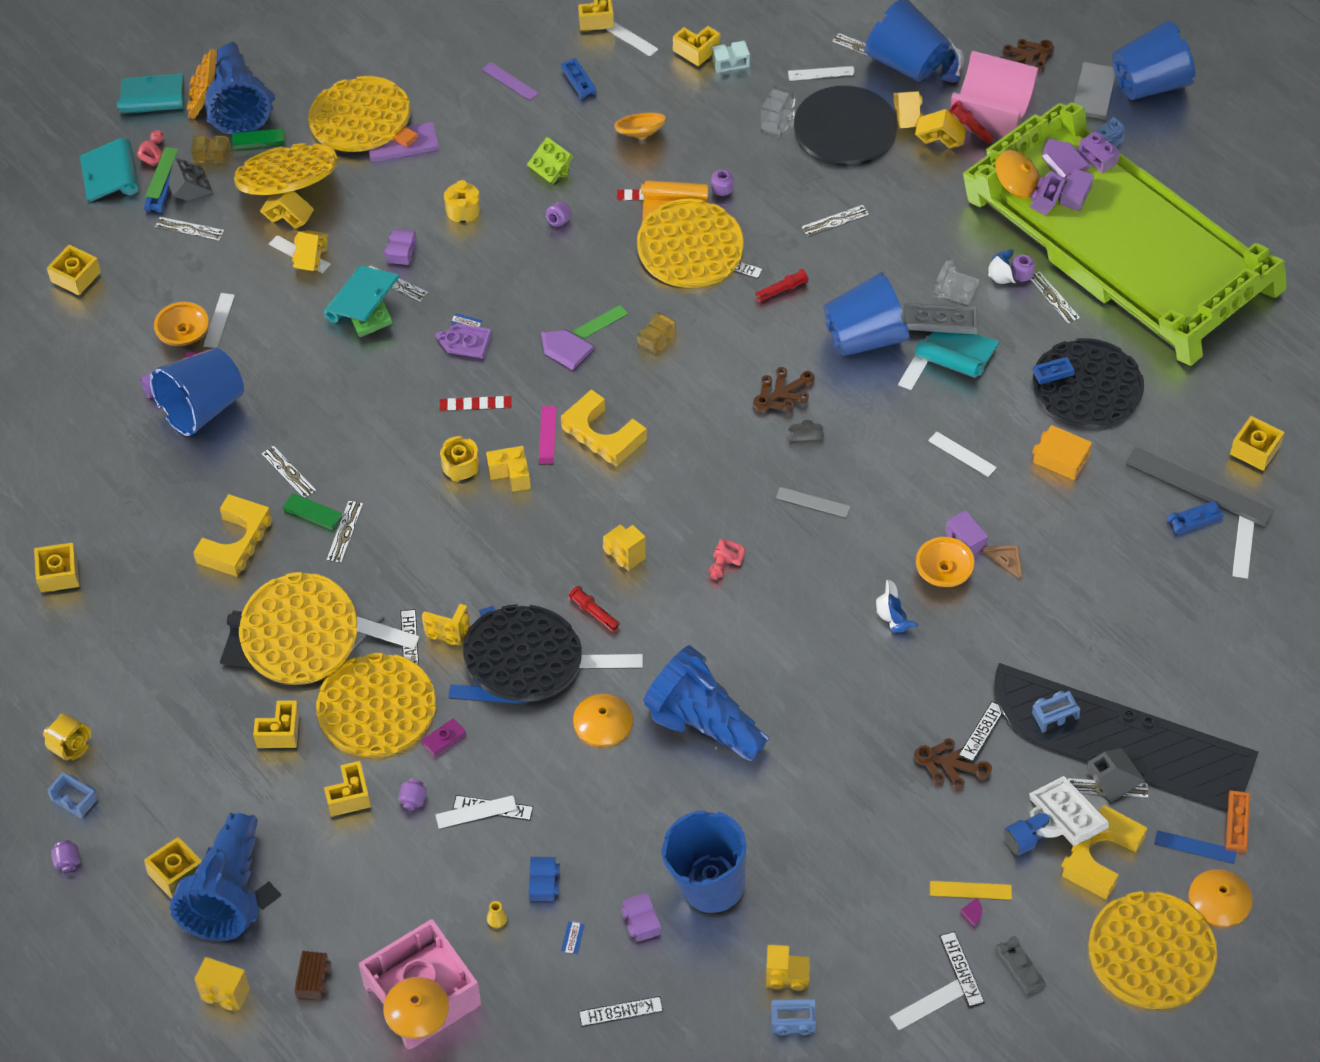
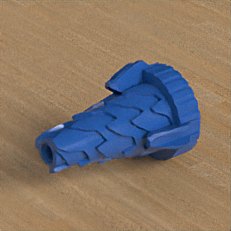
[205,42,276,135]
[643,645,770,761]
[169,812,258,941]

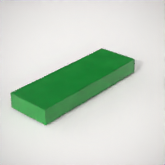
[232,128,285,150]
[283,493,342,531]

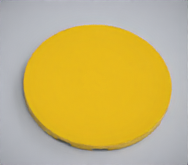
[308,76,411,152]
[234,143,338,195]
[637,199,744,288]
[239,572,358,685]
[316,653,436,758]
[1088,891,1217,1009]

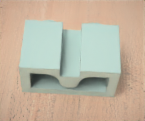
[712,41,750,73]

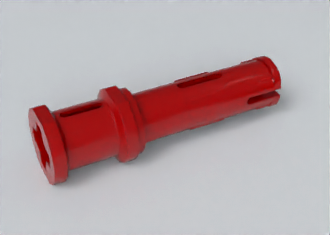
[949,101,994,144]
[755,269,809,302]
[568,585,620,632]

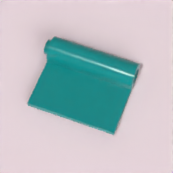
[117,73,184,114]
[80,138,139,203]
[323,266,400,323]
[915,332,999,378]

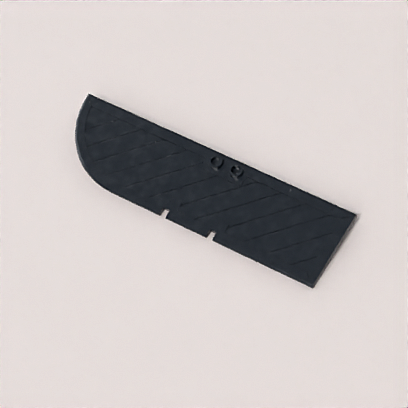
[994,663,1259,811]

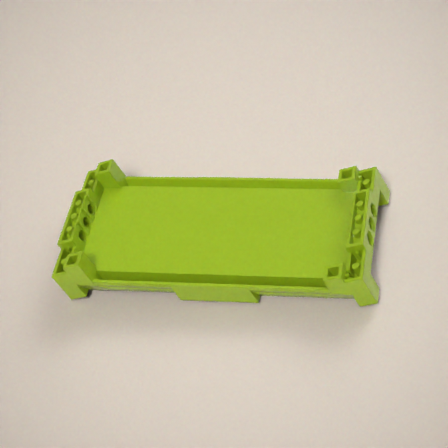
[963,102,1287,366]

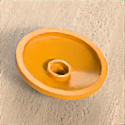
[614,113,666,139]
[995,150,1040,199]
[154,302,209,346]
[916,537,975,587]
[573,693,633,747]
[1189,869,1253,927]
[383,977,449,1039]

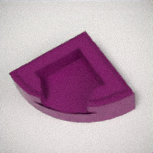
[961,898,982,927]

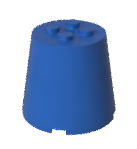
[864,0,950,83]
[1112,21,1196,100]
[823,272,909,356]
[150,348,244,436]
[661,810,746,913]

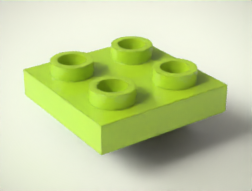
[527,137,574,185]

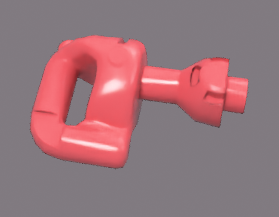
[136,130,164,165]
[708,539,745,579]

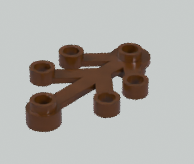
[999,39,1054,72]
[753,367,815,412]
[914,738,992,791]

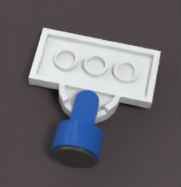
[1004,776,1109,856]

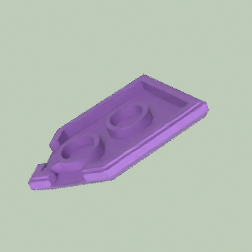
[1042,139,1091,180]
[435,323,492,359]
[541,329,595,370]

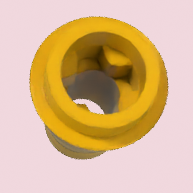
[487,901,508,928]

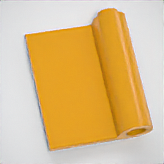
[641,180,708,224]

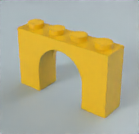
[561,389,647,467]
[193,494,272,577]
[1061,805,1148,900]

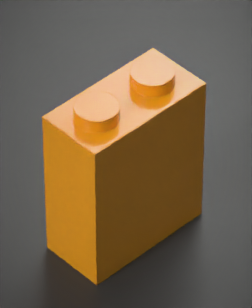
[1032,425,1092,480]

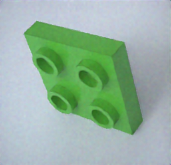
[351,300,393,337]

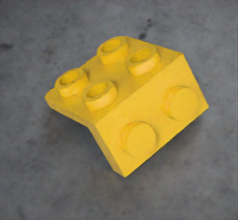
[422,604,471,646]

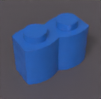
[529,857,560,901]

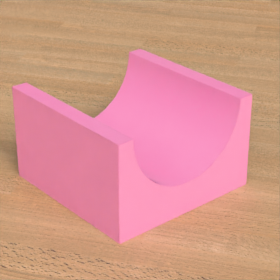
[951,51,1038,140]
[359,919,481,1051]

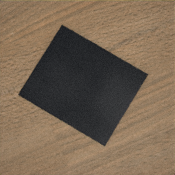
[255,881,282,909]

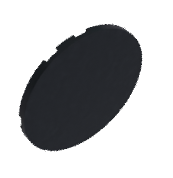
[794,85,897,165]
[1032,338,1144,429]
[463,604,582,702]

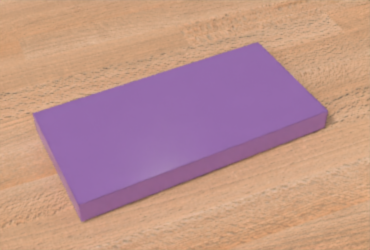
[368,122,439,163]

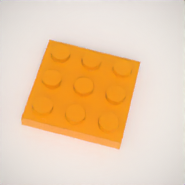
[187,48,217,120]

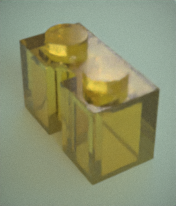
[191,135,230,163]
[637,312,677,356]

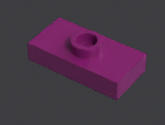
[422,718,466,757]

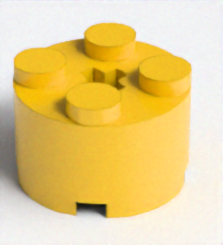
[444,180,481,223]
[440,436,479,481]
[43,713,92,761]

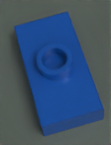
[1032,357,1075,384]

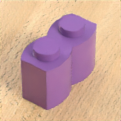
[384,228,417,265]
[621,892,661,942]

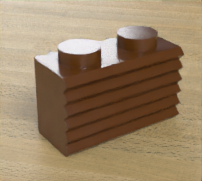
[294,951,332,1000]

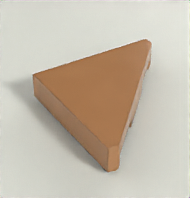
[982,545,1023,578]

